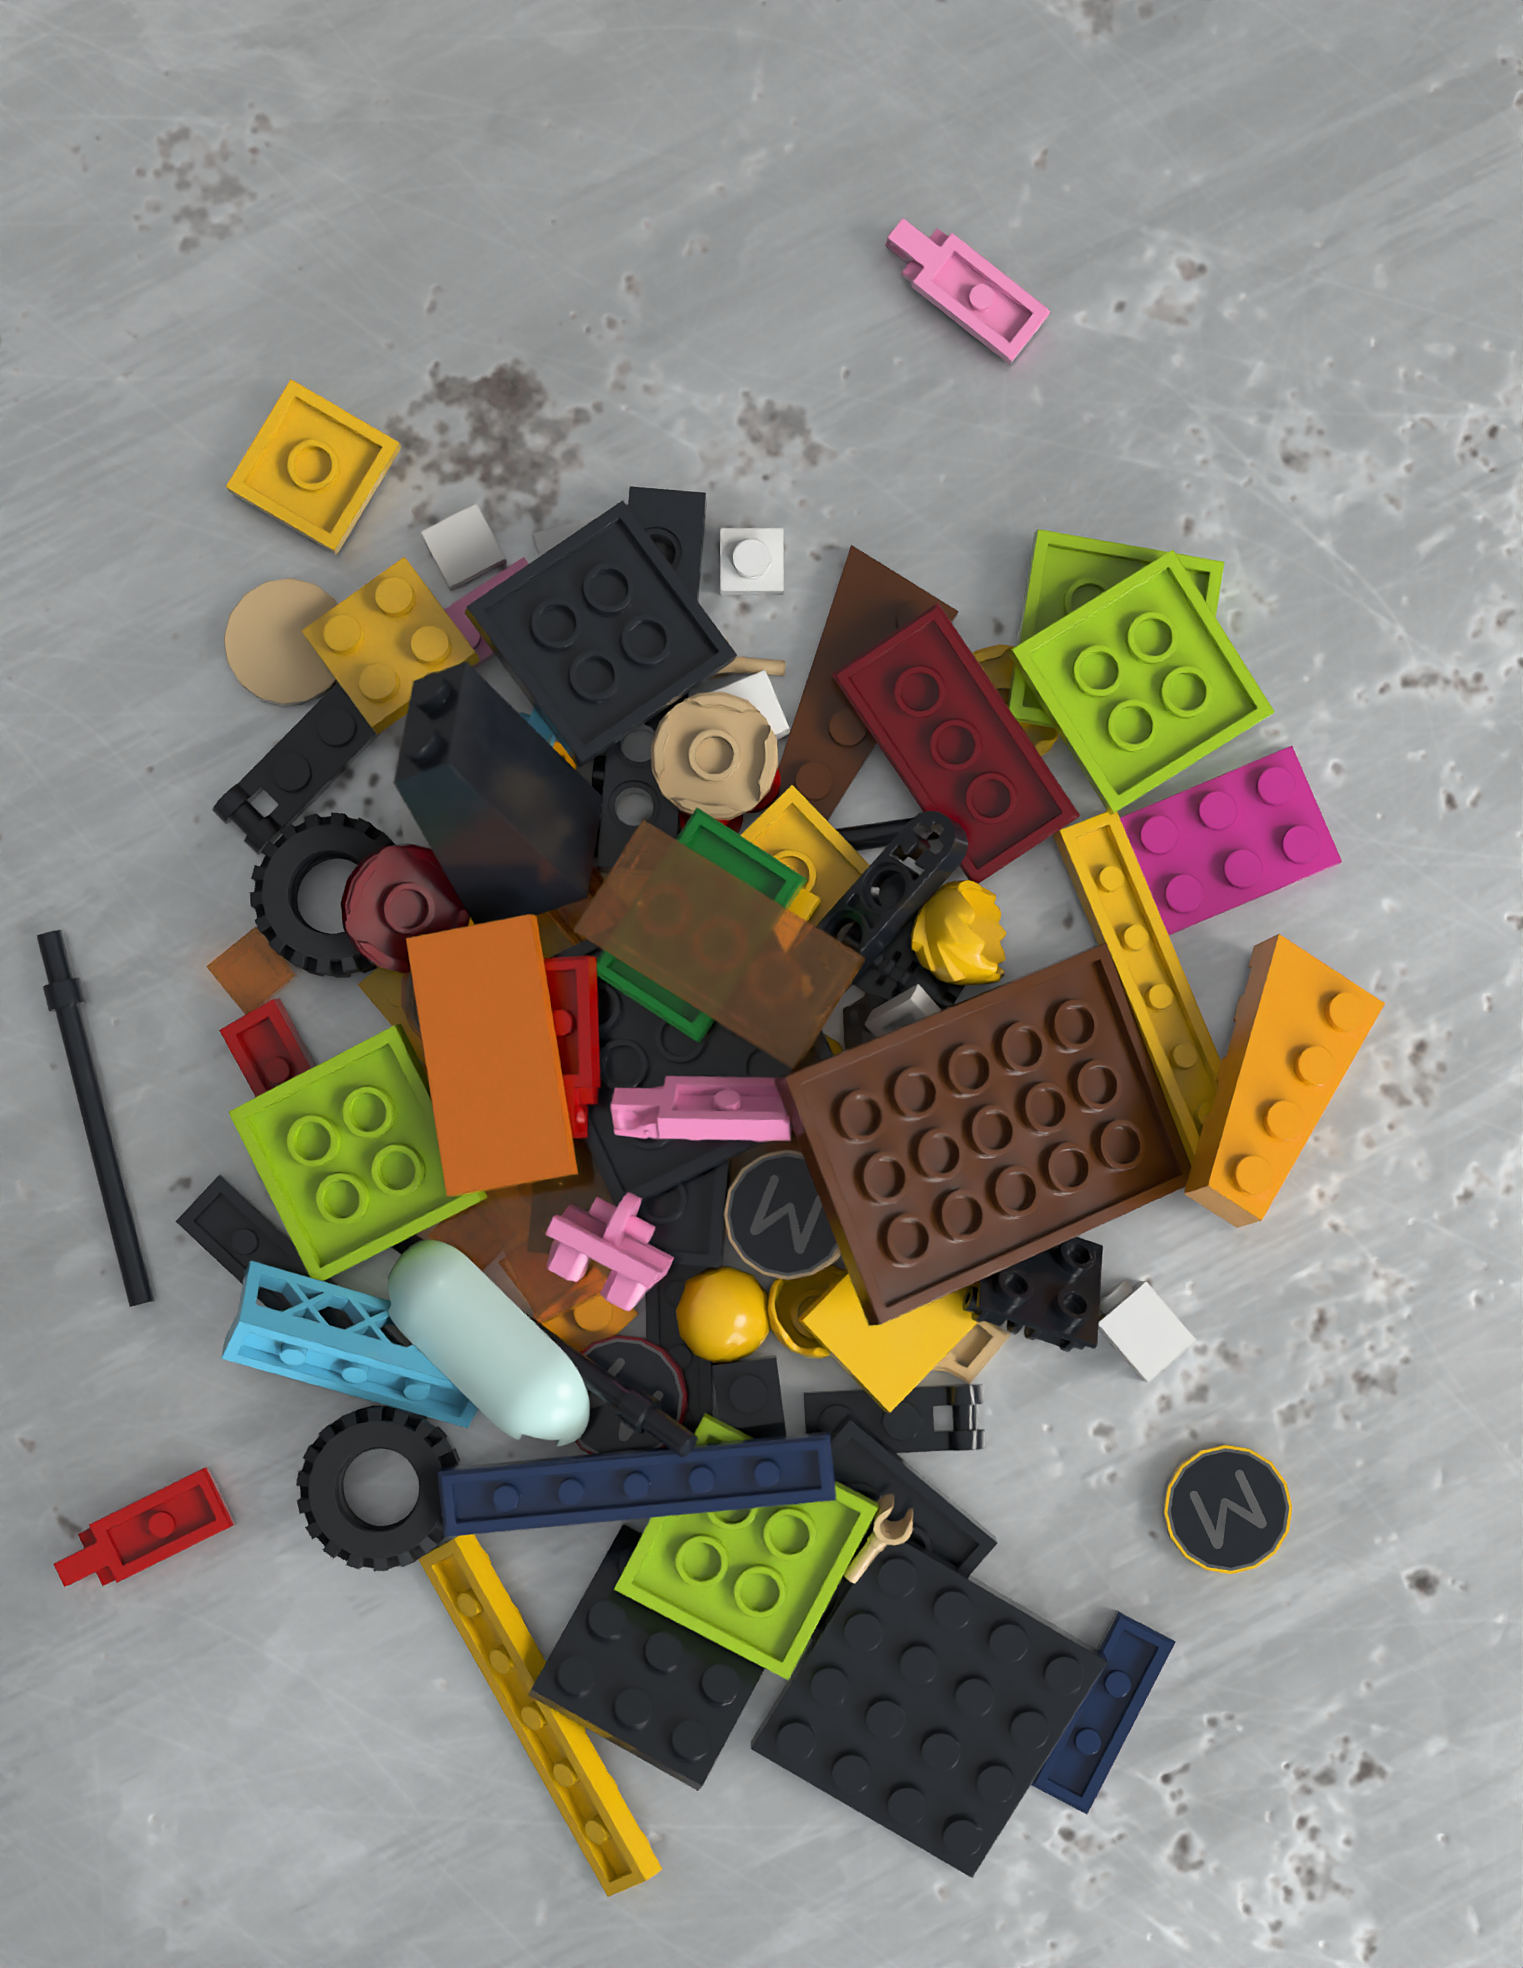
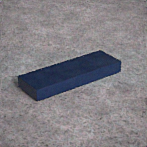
[1031,1610,1176,1814]

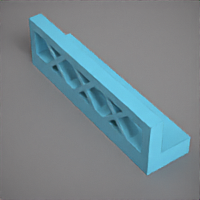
[221,1261,478,1428]

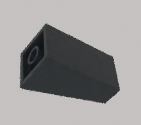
[394,661,603,925]

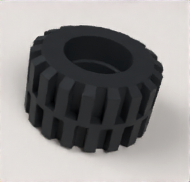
[250,812,396,978]
[296,1406,461,1571]

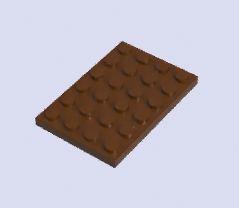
[774,943,1191,1326]

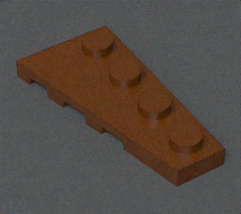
[777,545,959,821]

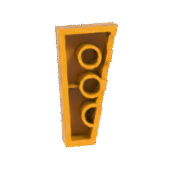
[1184,934,1385,1228]

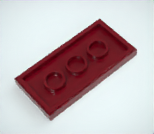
[831,602,1080,884]

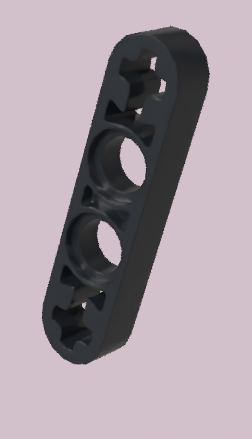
[788,810,968,1017]

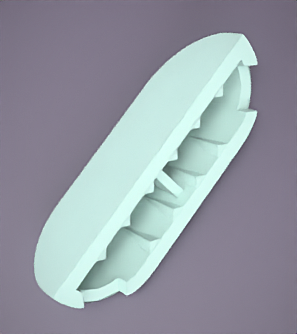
[388,1240,590,1446]

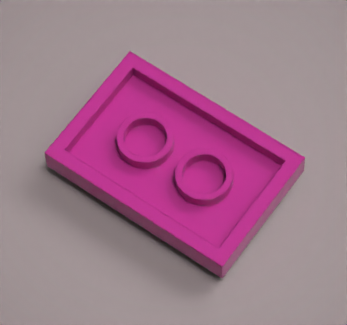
[1120,746,1342,936]

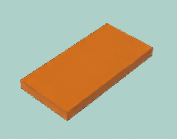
[406,914,578,1197]

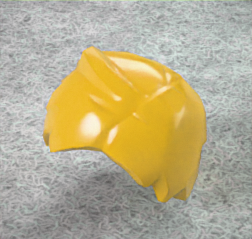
[911,880,1006,985]

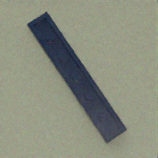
[438,1431,837,1537]

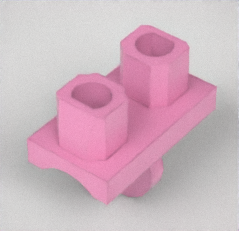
[546,1192,674,1311]

